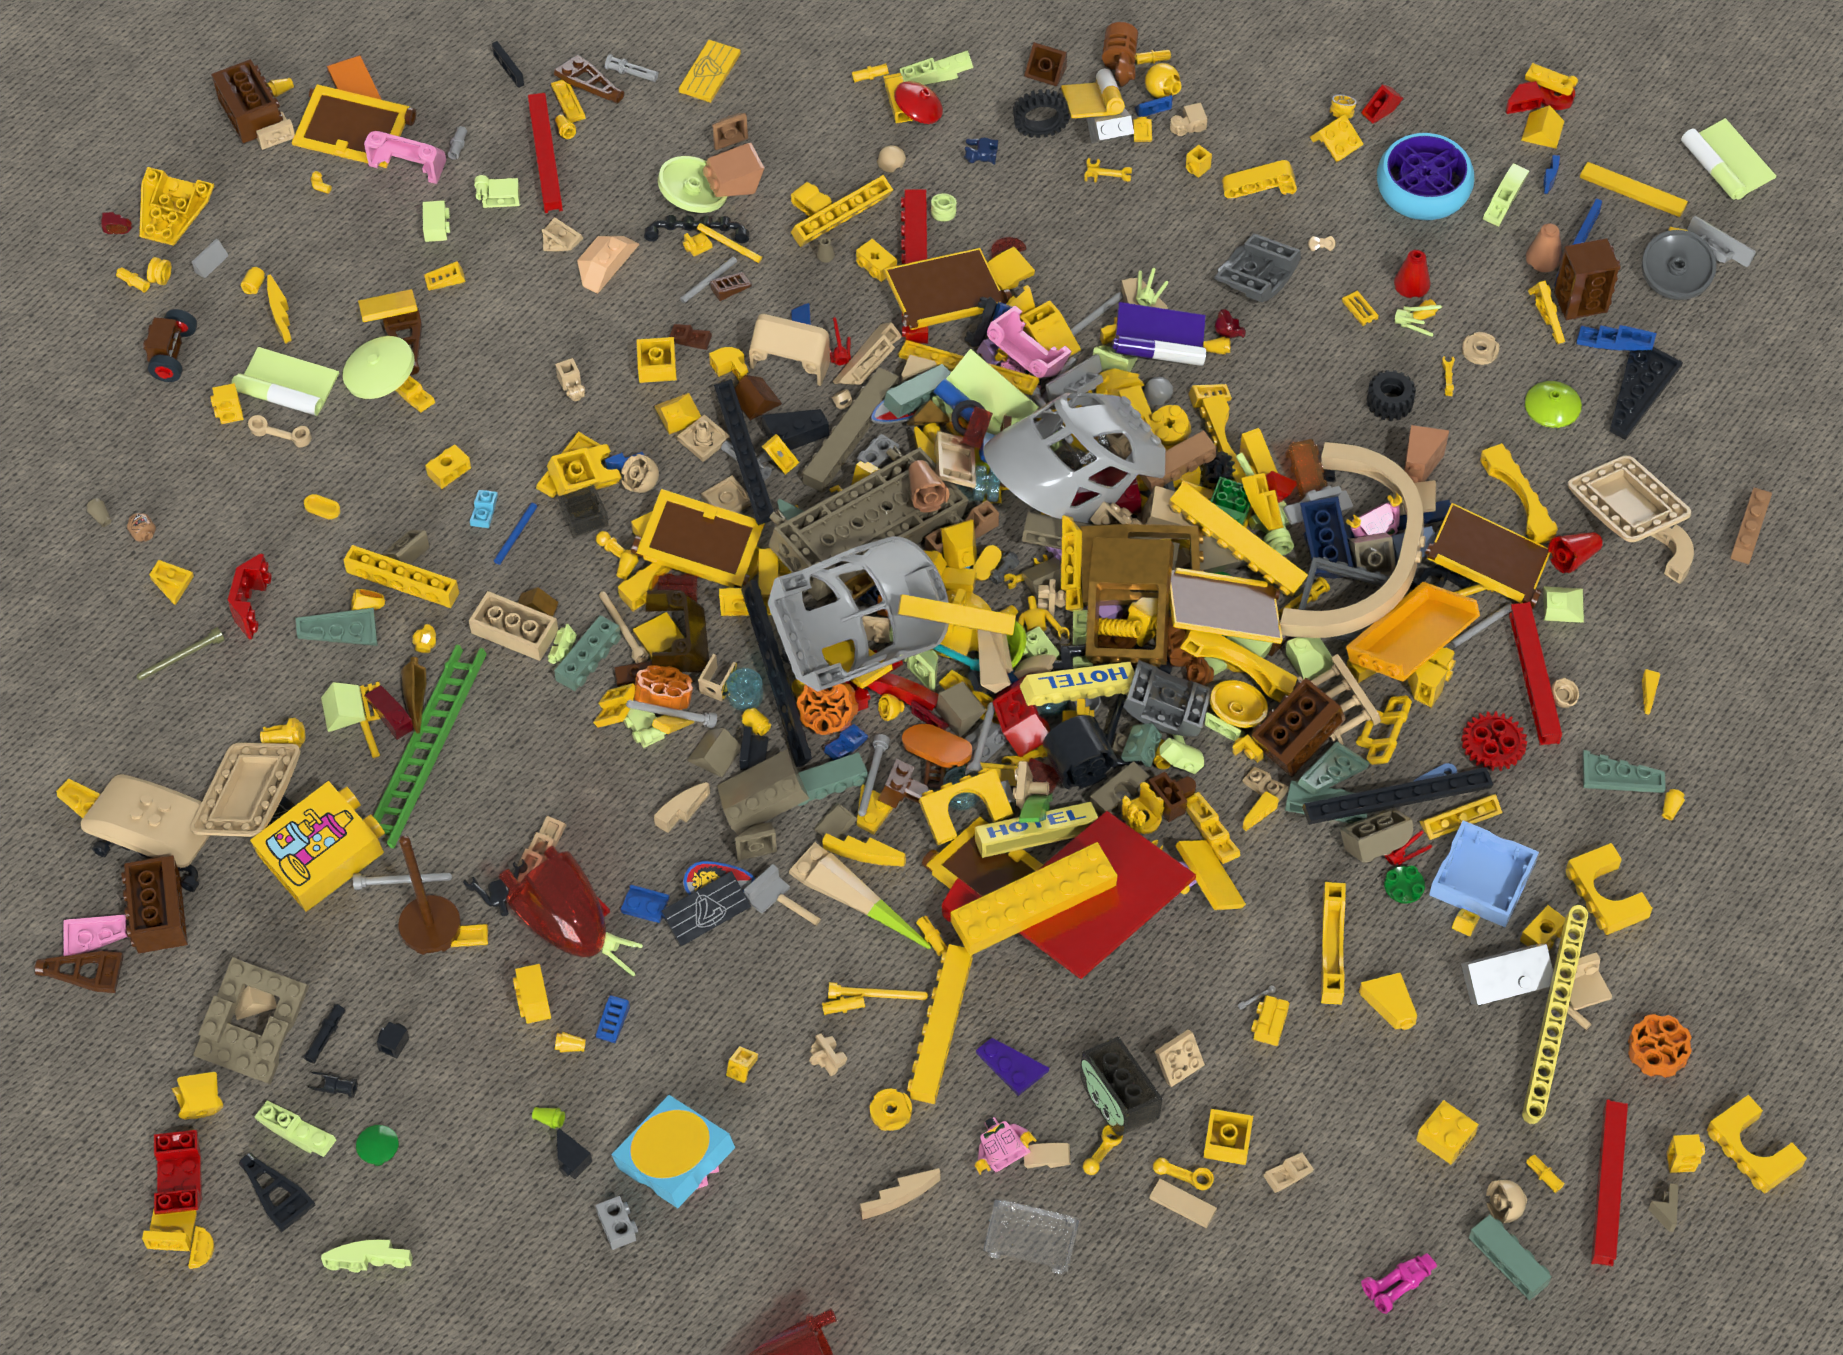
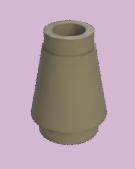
[817,237,835,263]
[86,498,112,527]

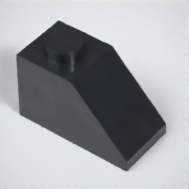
[557,1128,593,1179]

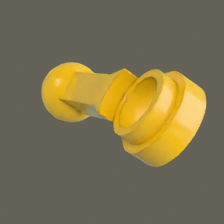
[1083,1125,1123,1175]
[1153,1158,1214,1190]

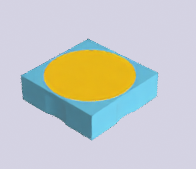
[611,1095,735,1208]

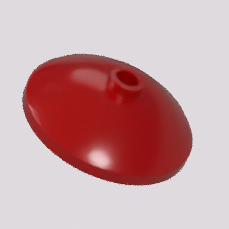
[894,81,943,124]

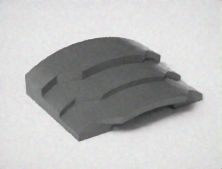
[1215,233,1301,302]
[1123,660,1212,736]

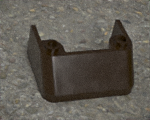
[645,590,709,672]

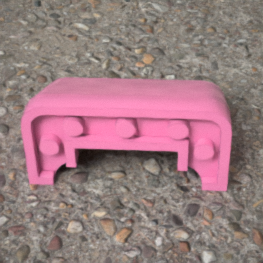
[364,131,446,184]
[987,306,1072,378]

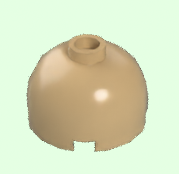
[621,454,659,493]
[1486,1180,1527,1223]

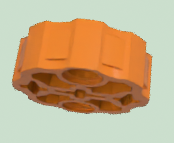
[634,665,693,710]
[797,682,858,735]
[1628,1014,1692,1078]

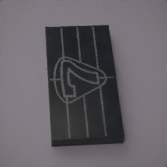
[660,871,751,947]

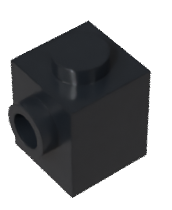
[376,1022,409,1059]

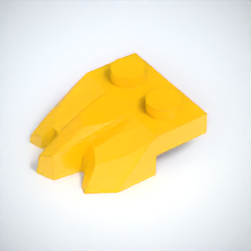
[1096,368,1144,396]

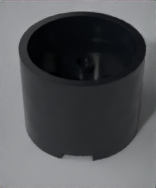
[1043,715,1118,790]

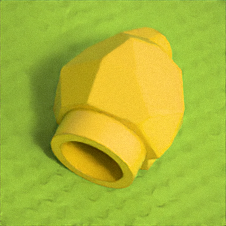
[413,624,436,653]

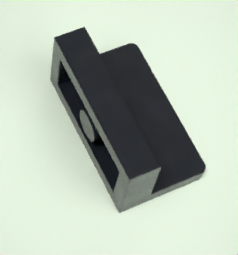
[739,726,769,771]

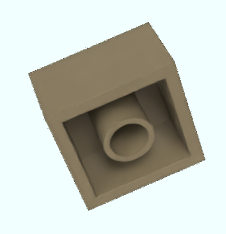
[1348,533,1396,581]

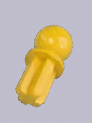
[596,531,625,558]

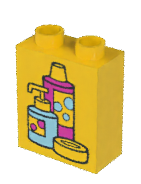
[250,781,385,912]

